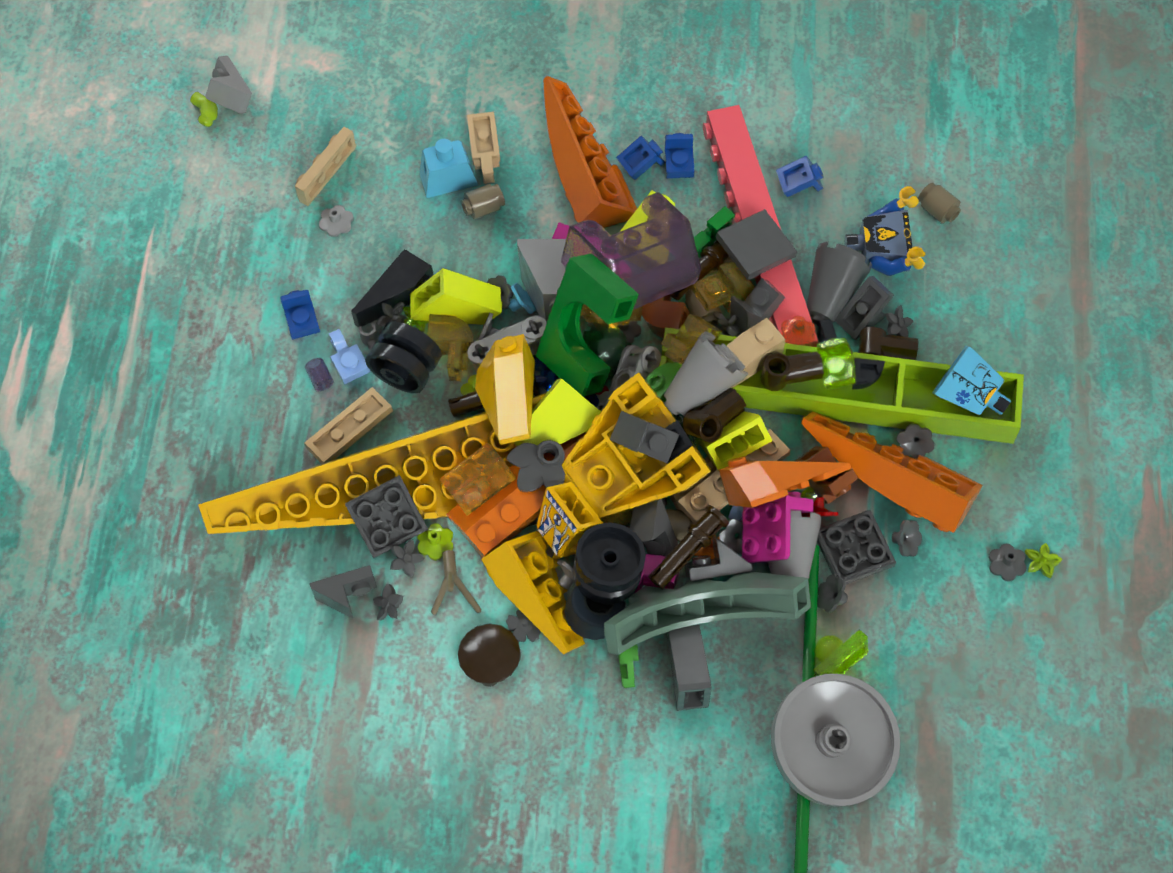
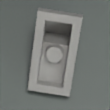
[205,56,252,114]

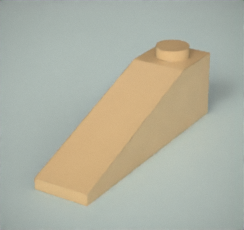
[683,318,785,417]

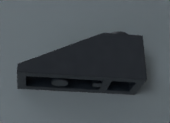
[351,249,433,327]

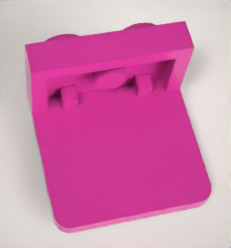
[742,492,813,563]

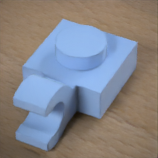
[329,329,370,385]

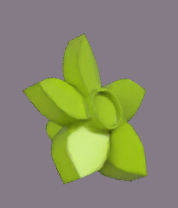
[1024,543,1063,579]

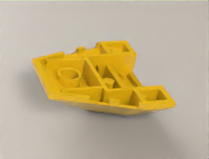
[562,372,711,519]

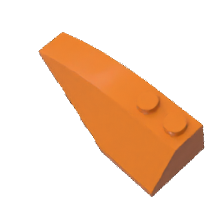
[543,76,637,230]
[801,411,983,533]
[446,432,587,558]

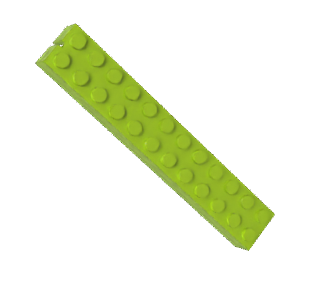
[659,327,1024,444]

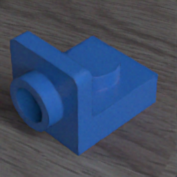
[665,133,695,179]
[616,136,665,180]
[776,156,824,197]
[280,290,320,340]

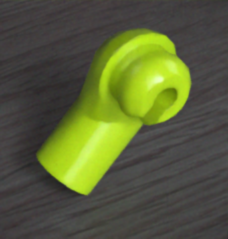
[190,92,218,127]

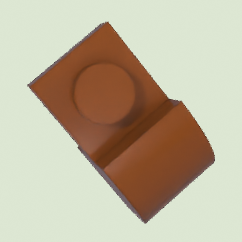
[639,273,690,338]
[795,446,859,504]

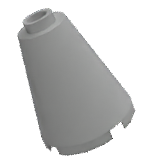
[664,331,748,416]
[768,511,821,579]

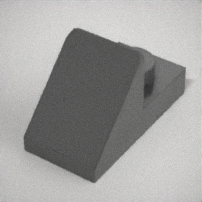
[835,276,894,340]
[730,278,785,333]
[610,411,679,463]
[630,499,678,557]
[685,536,752,581]
[310,565,377,618]

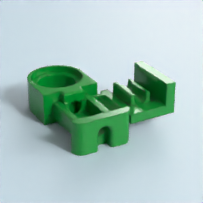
[683,206,735,264]

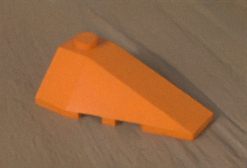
[719,456,851,508]

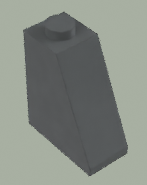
[667,625,712,711]

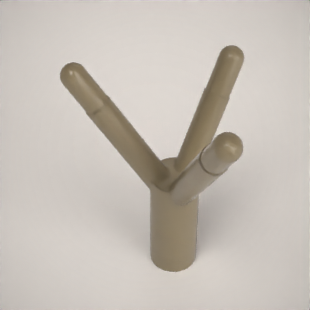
[431,550,481,615]

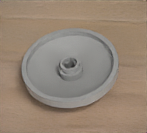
[771,674,900,807]

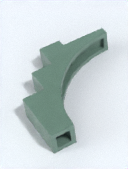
[604,572,811,655]

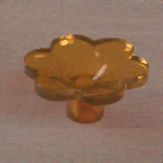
[781,316,816,346]

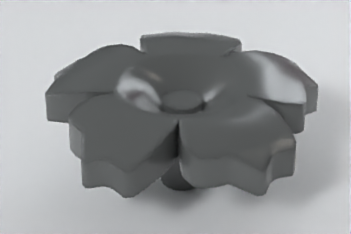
[506,610,541,642]

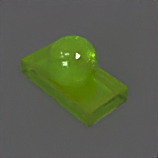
[813,629,868,677]

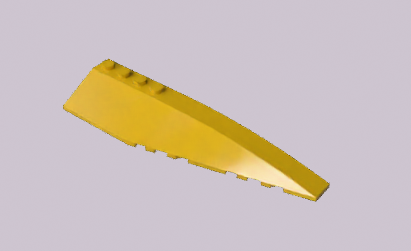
[198,393,546,534]

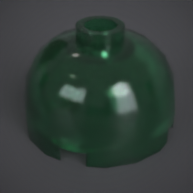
[583,322,633,380]

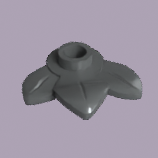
[507,440,565,492]

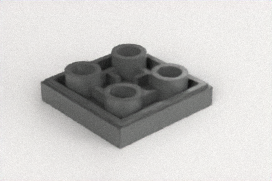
[716,209,797,280]
[345,475,428,559]
[817,510,896,584]

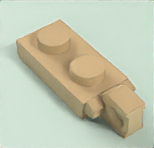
[467,112,500,184]

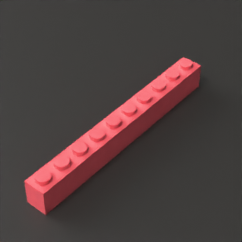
[703,105,818,347]

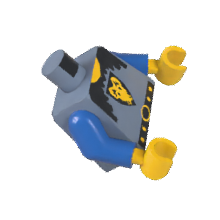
[845,186,926,276]

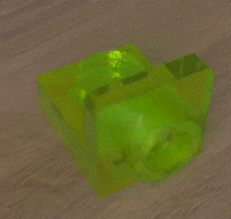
[817,338,856,389]

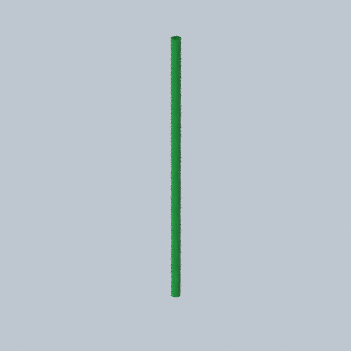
[794,545,820,873]

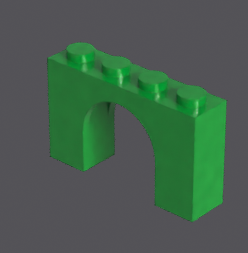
[536,253,639,397]

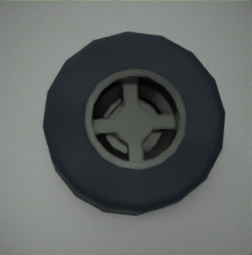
[565,586,625,640]

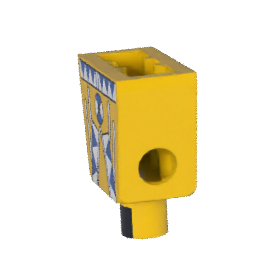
[537,482,603,559]

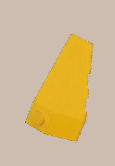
[475,334,535,445]
[481,530,585,655]

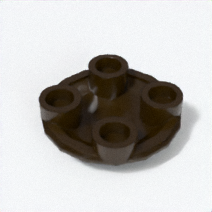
[458,623,521,687]

